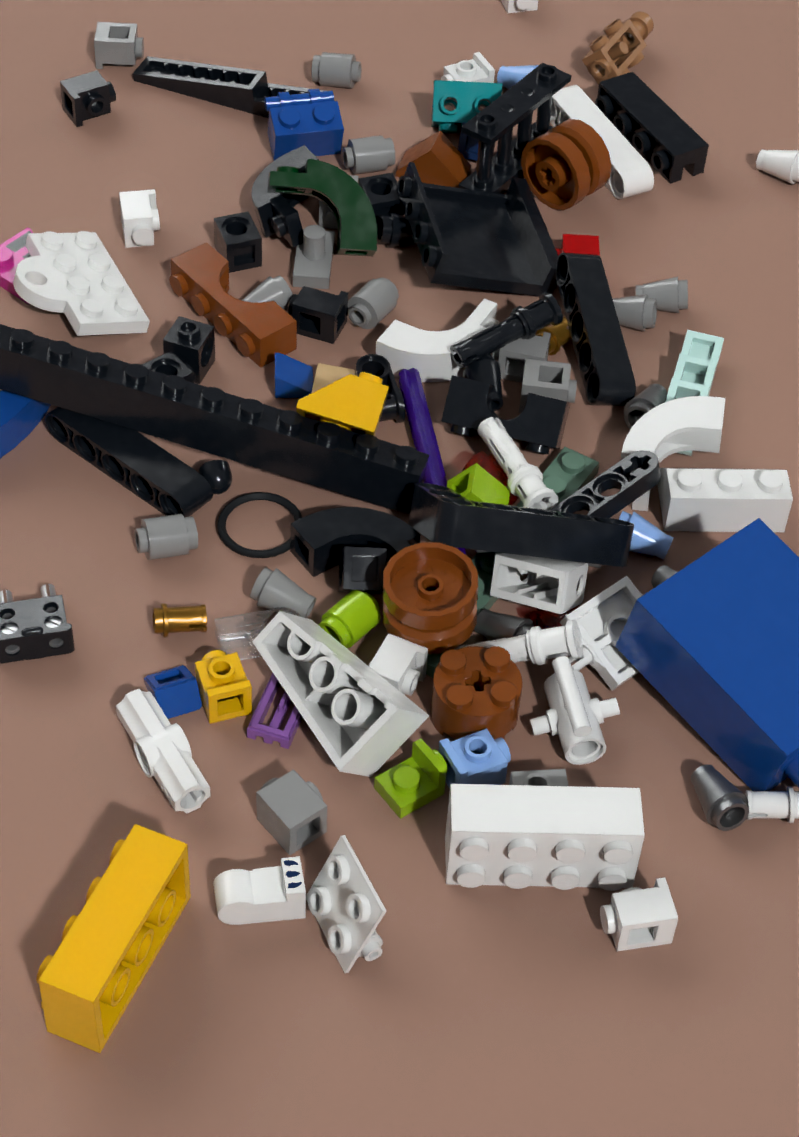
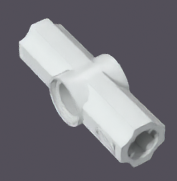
[116,689,211,814]

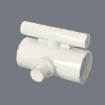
[530,656,620,765]

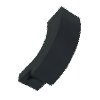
[251,145,319,247]
[290,507,421,577]

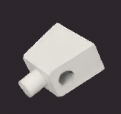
[490,553,588,614]

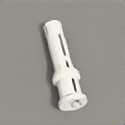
[478,417,559,510]
[455,619,583,665]

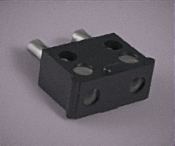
[0,584,75,664]

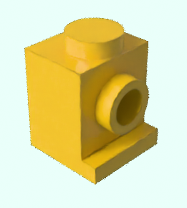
[195,650,252,724]

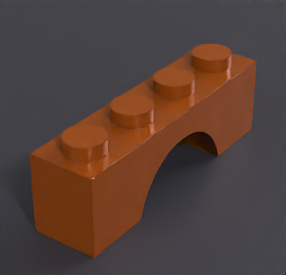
[169,242,297,368]

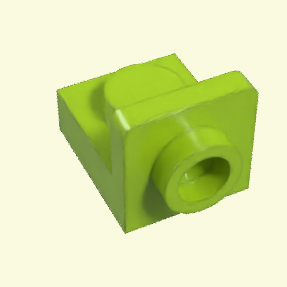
[374,738,448,819]

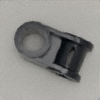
[355,354,405,423]

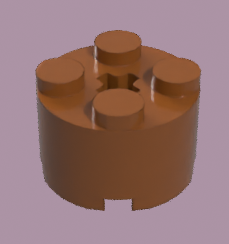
[431,646,523,740]

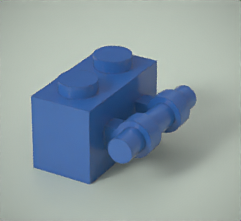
[264,88,344,161]

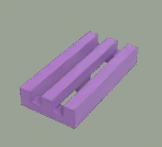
[247,673,303,749]

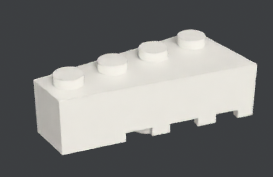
[252,611,429,777]

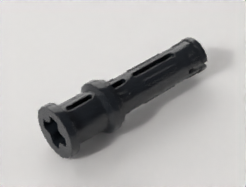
[450,292,563,368]

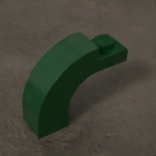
[267,159,377,257]

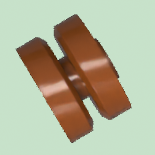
[521,119,612,210]
[383,542,478,654]

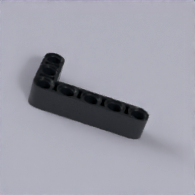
[408,483,634,567]

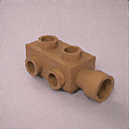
[582,11,654,85]

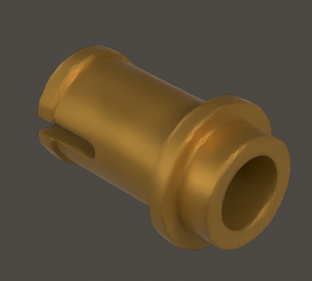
[536,316,572,355]
[153,603,207,637]

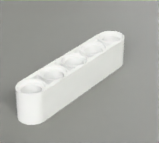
[550,85,654,199]

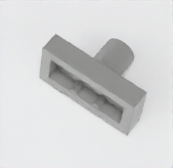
[293,225,335,289]

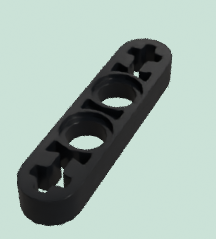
[550,450,662,518]

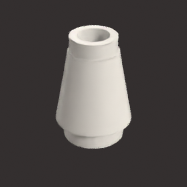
[756,149,799,184]

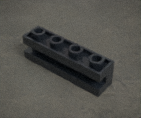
[595,72,709,184]

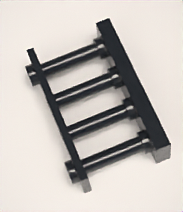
[458,63,571,194]

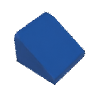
[275,353,313,398]
[144,665,202,719]

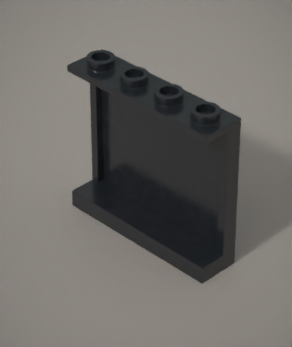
[397,162,558,296]

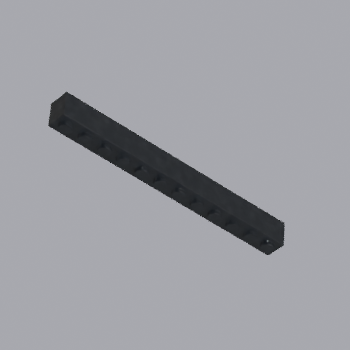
[0,324,429,515]

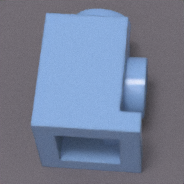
[438,728,511,788]

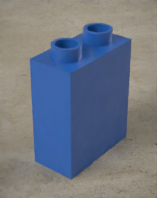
[615,518,799,791]

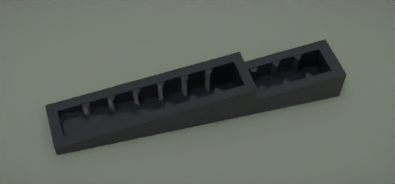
[133,56,326,118]

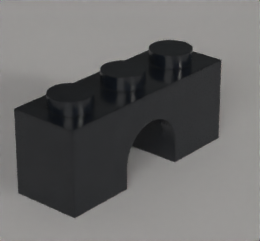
[441,375,571,454]

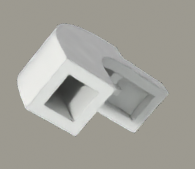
[376,298,499,383]
[621,396,725,511]

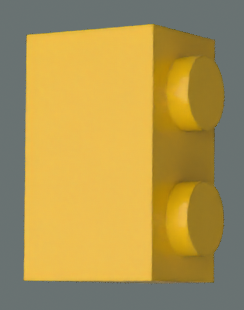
[296,372,389,436]

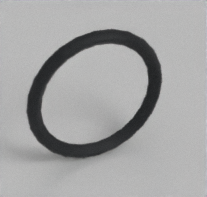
[217,492,302,558]

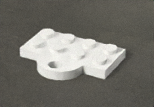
[13,231,150,336]

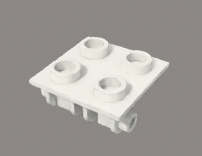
[306,835,386,973]

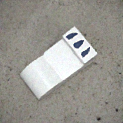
[213,856,306,925]

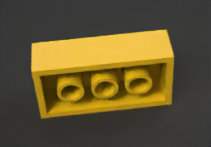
[36,824,191,1053]

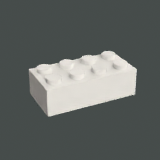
[445,784,645,891]

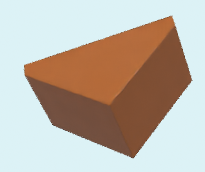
[396,130,471,188]

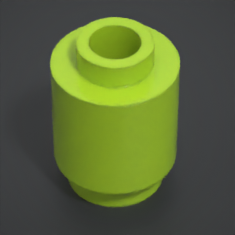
[318,590,380,648]

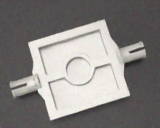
[560,576,643,691]

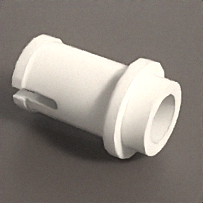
[746,787,799,823]

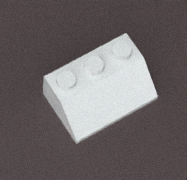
[657,468,793,533]

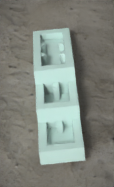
[665,330,724,456]

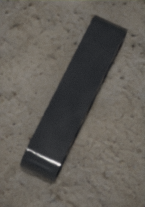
[555,252,636,406]
[45,407,213,517]

